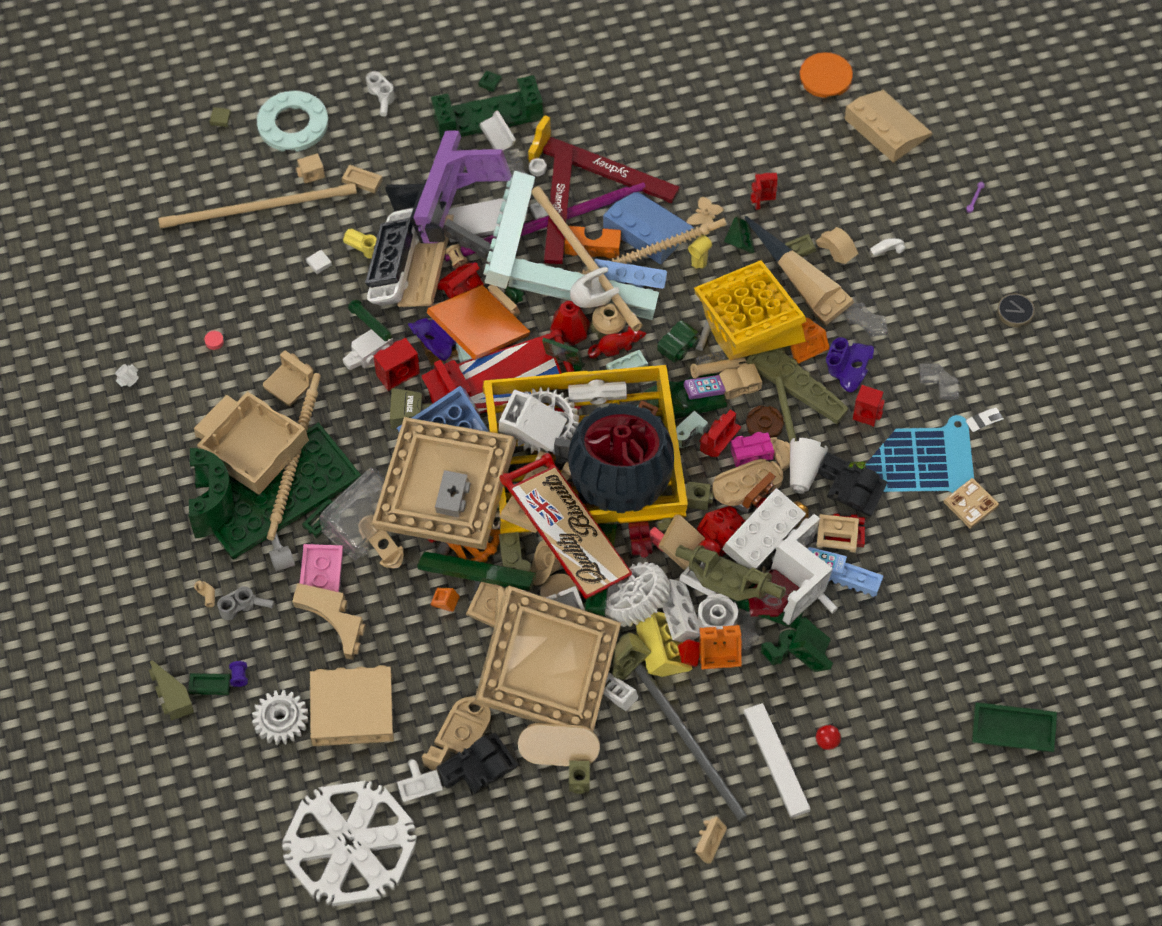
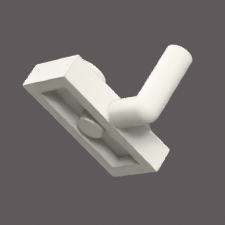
[397,759,443,802]

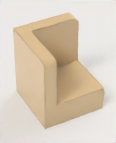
[422,746,450,772]

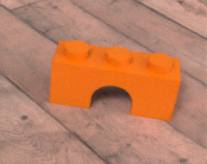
[564,226,621,259]

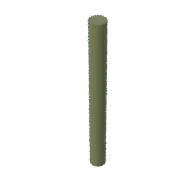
[774,376,797,443]

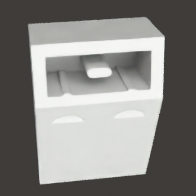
[499,389,567,452]

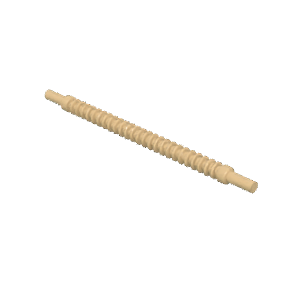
[578,218,727,275]
[267,373,321,540]

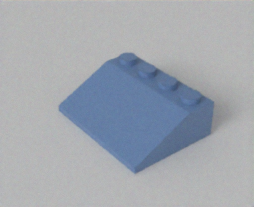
[603,192,694,265]
[397,386,490,432]

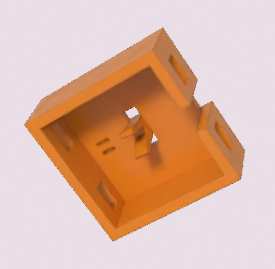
[699,625,741,669]

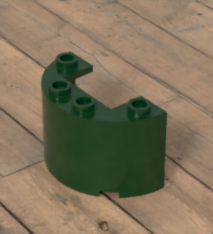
[189,448,234,539]

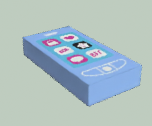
[808,547,847,576]

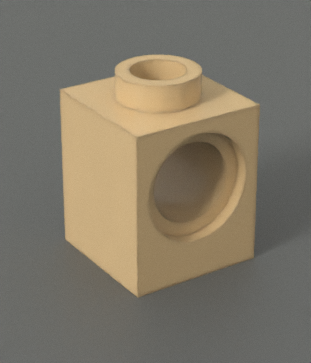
[296,153,325,184]

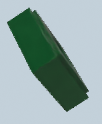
[478,70,502,92]

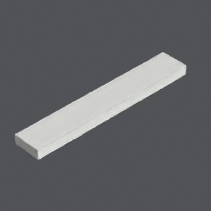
[744,703,810,818]

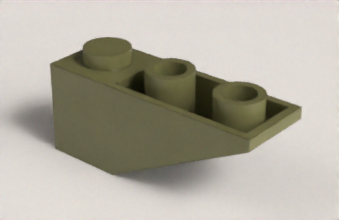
[149,660,194,721]

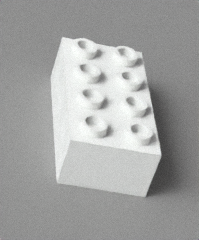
[722,488,806,569]

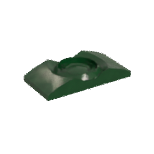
[644,374,727,419]

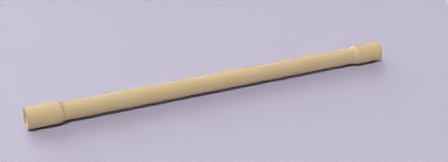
[158,183,357,229]
[531,186,642,331]

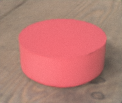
[204,331,224,350]

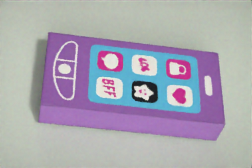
[684,375,726,400]

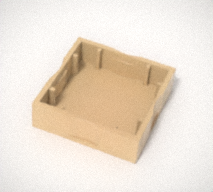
[197,391,309,495]

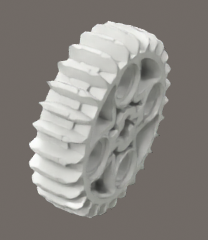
[515,387,579,455]
[605,562,671,627]

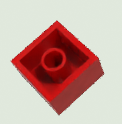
[374,338,420,391]

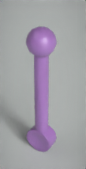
[966,182,985,213]

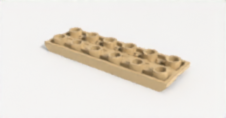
[397,214,454,307]

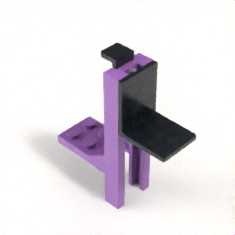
[385,131,512,243]

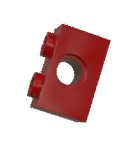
[853,385,885,427]

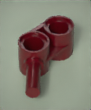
[628,521,652,558]

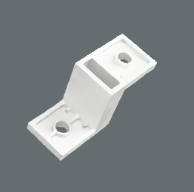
[771,514,833,625]

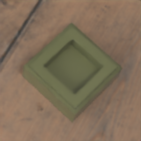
[210,107,231,127]

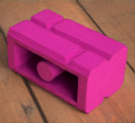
[730,432,774,467]

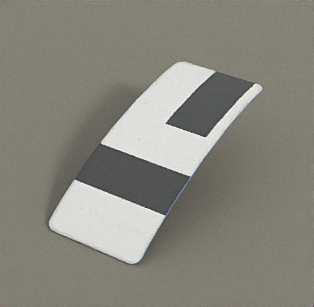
[966,408,1004,432]

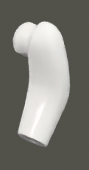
[870,239,906,256]

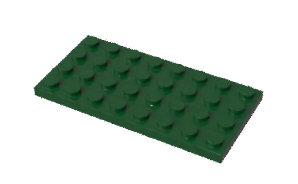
[195,422,362,560]

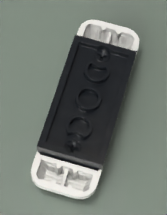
[365,208,419,306]

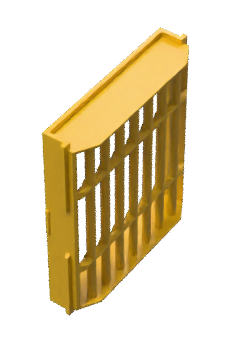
[483,365,688,534]

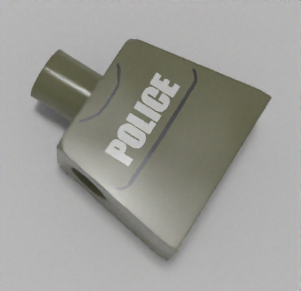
[390,388,432,429]

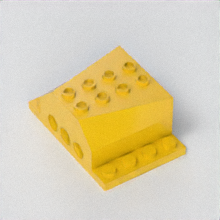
[694,260,806,360]

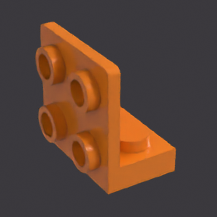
[790,318,830,364]

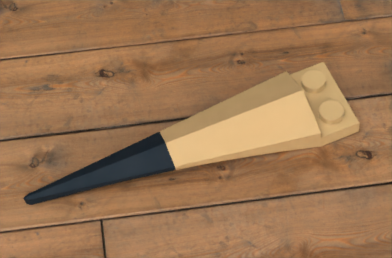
[744,215,854,326]

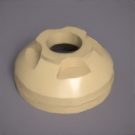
[592,303,626,334]

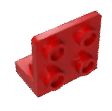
[696,506,745,556]

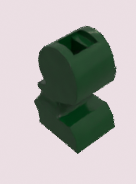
[761,629,796,666]

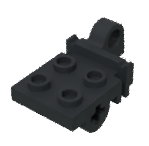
[818,452,888,517]
[436,732,518,794]

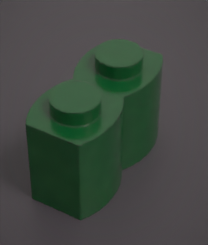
[657,320,699,363]

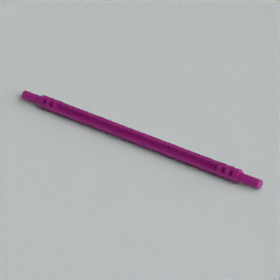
[444,182,646,262]

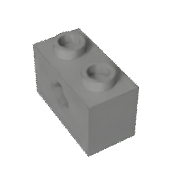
[435,470,471,518]

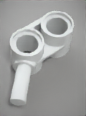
[366,71,394,117]

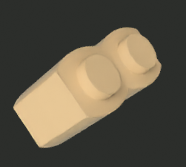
[719,363,762,399]

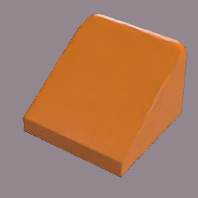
[430,588,460,612]

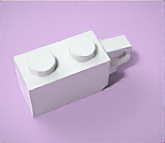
[343,329,393,370]

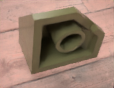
[612,632,651,680]

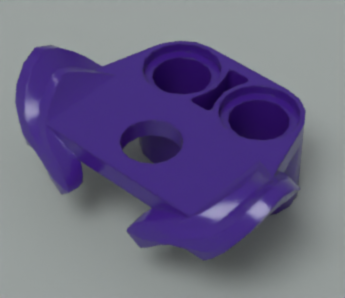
[408,318,457,361]
[826,338,874,392]

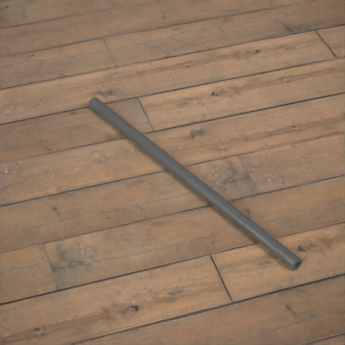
[599,615,748,822]

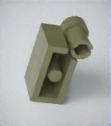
[499,532,531,572]

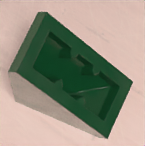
[724,217,754,254]

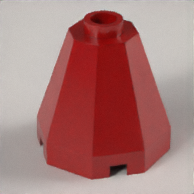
[550,300,590,346]

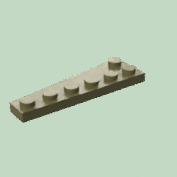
[746,348,849,424]

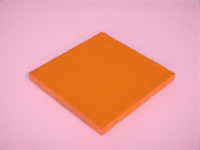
[427,285,530,360]

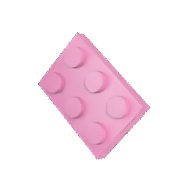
[300,544,343,592]

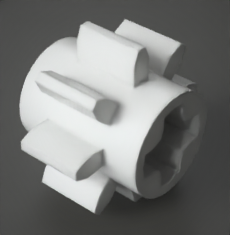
[115,364,139,387]

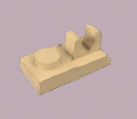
[695,817,727,863]

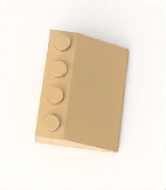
[845,90,932,163]

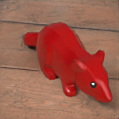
[588,326,646,359]

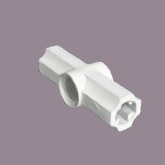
[568,380,627,405]

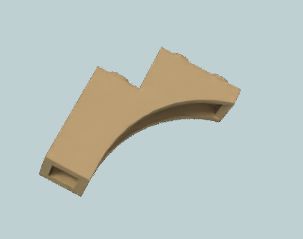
[292,583,365,660]

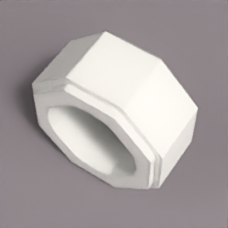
[529,158,547,177]

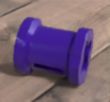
[229,661,248,687]

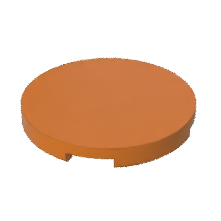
[800,53,853,98]

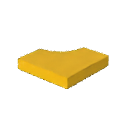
[528,115,551,163]

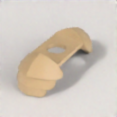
[358,515,404,568]

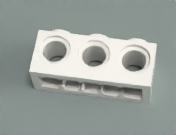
[662,579,700,642]

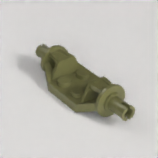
[675,545,786,601]

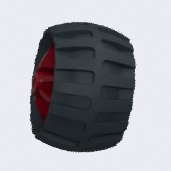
[568,403,674,513]

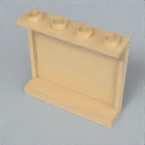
[310,665,394,746]

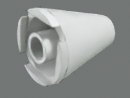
[790,438,828,494]

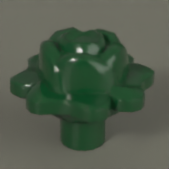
[504,286,524,305]

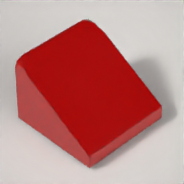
[678,639,700,667]

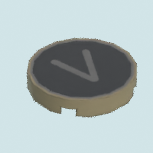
[997,293,1035,328]

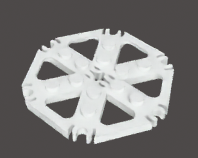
[282,781,417,906]

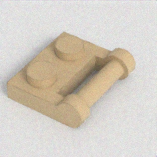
[816,514,859,553]

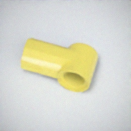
[343,229,377,259]
[688,235,712,269]

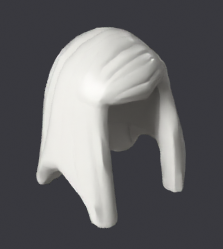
[570,267,619,308]

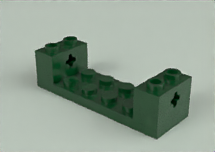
[431,75,543,142]

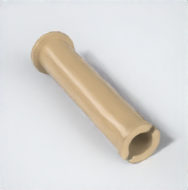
[690,357,746,379]

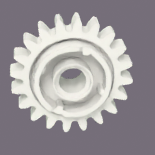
[252,690,309,745]

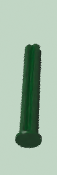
[348,299,392,341]

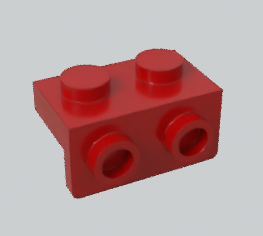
[751,173,778,210]

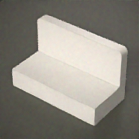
[480,111,516,152]

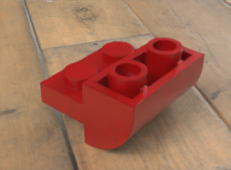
[699,409,741,457]

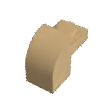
[816,227,858,264]

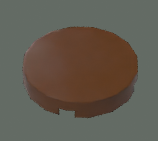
[746,405,784,438]

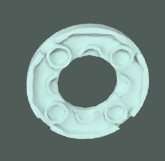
[257,91,328,152]

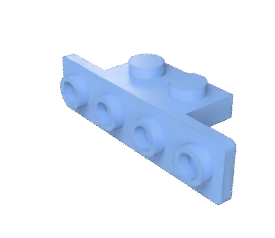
[594,259,667,289]

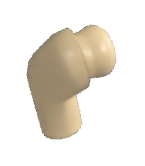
[194,581,215,607]

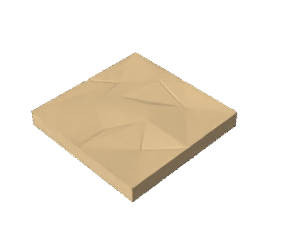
[371,417,516,550]
[474,586,621,732]

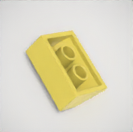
[636,612,692,677]

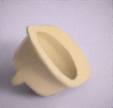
[531,540,561,586]

